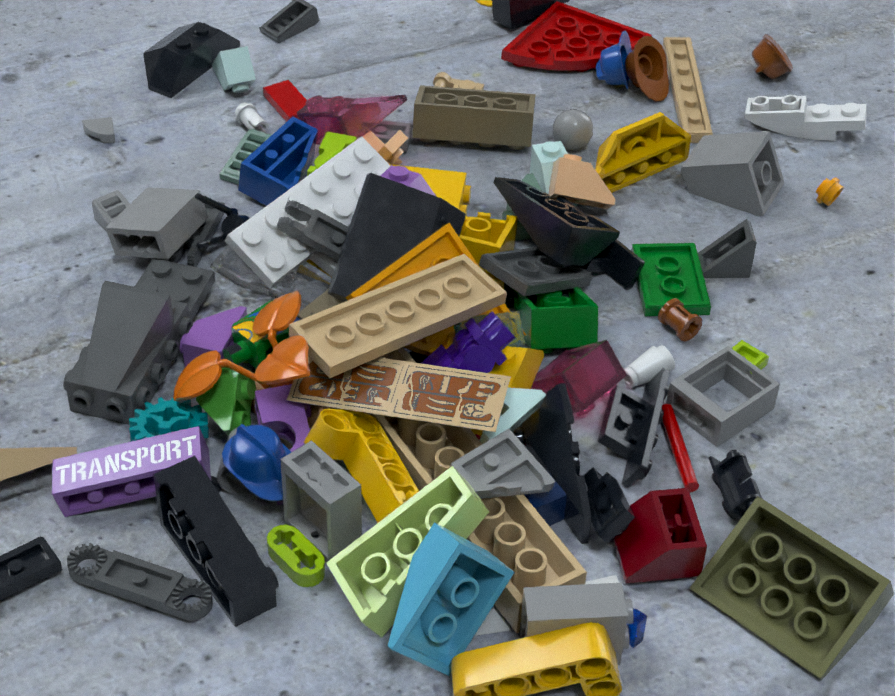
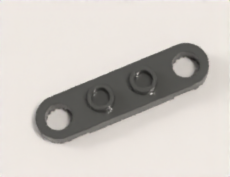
[67,543,213,620]

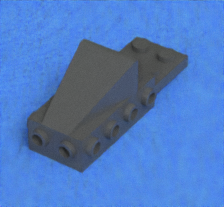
[63,258,215,425]

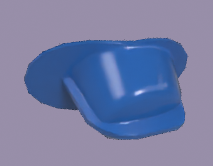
[596,31,632,89]
[222,424,291,501]

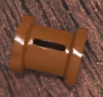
[658,298,703,342]

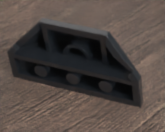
[143,22,240,98]

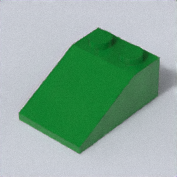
[509,286,598,353]

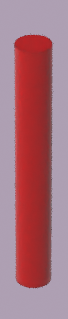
[661,404,699,492]

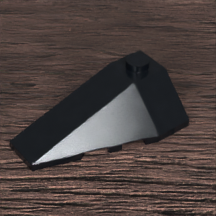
[493,177,620,268]
[513,383,592,544]

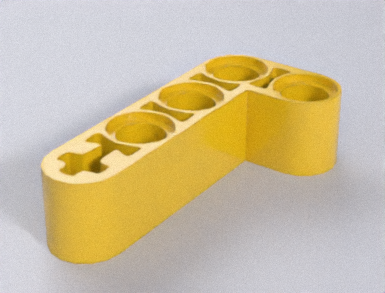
[304,408,419,523]
[451,622,622,696]

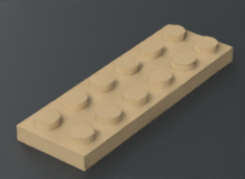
[289,254,507,378]

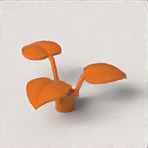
[173,290,310,402]

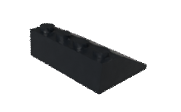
[328,173,466,302]

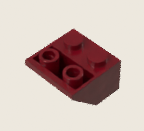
[613,488,707,584]

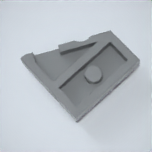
[449,429,556,499]

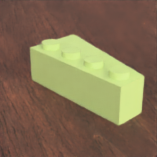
[326,466,489,637]

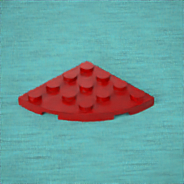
[501,1,652,72]

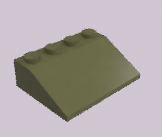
[690,496,894,681]

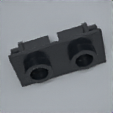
[709,450,763,520]

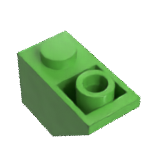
[196,365,256,436]

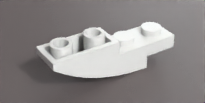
[745,95,867,141]

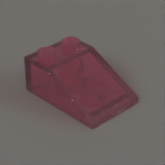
[296,94,407,144]

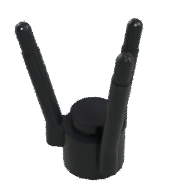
[195,193,250,248]

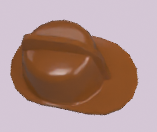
[752,34,793,79]
[625,36,669,101]

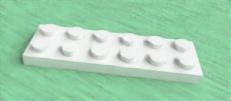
[225,136,390,289]

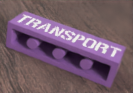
[52,426,211,517]

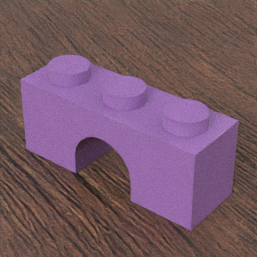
[255,384,311,505]

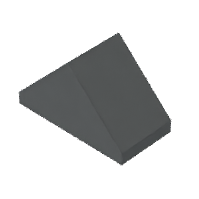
[698,219,757,278]

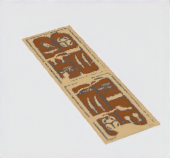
[287,356,511,432]

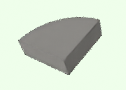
[82,117,115,143]

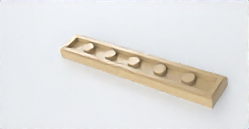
[663,37,713,143]

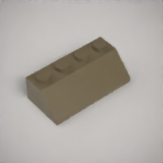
[413,85,536,150]

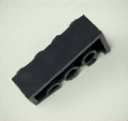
[153,455,279,627]

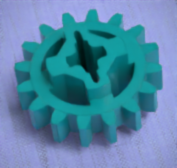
[129,397,209,442]

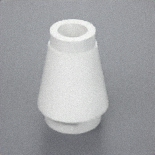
[621,345,675,388]

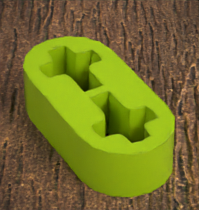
[267,525,325,587]

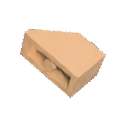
[548,154,616,209]

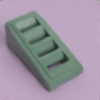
[219,129,271,185]

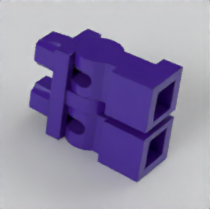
[421,311,516,373]

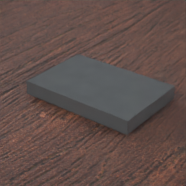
[479,247,593,296]

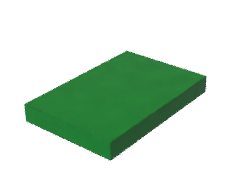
[631,243,711,317]

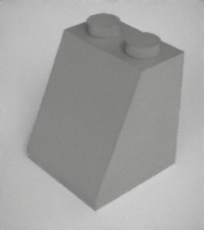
[681,131,784,216]

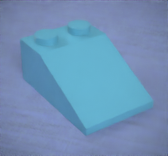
[388,522,515,676]

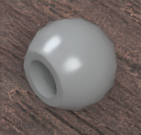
[553,109,593,150]

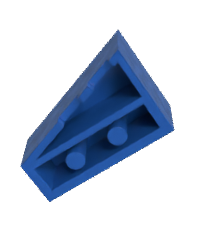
[238,116,318,206]

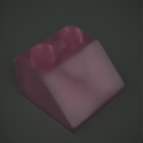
[531,340,627,416]

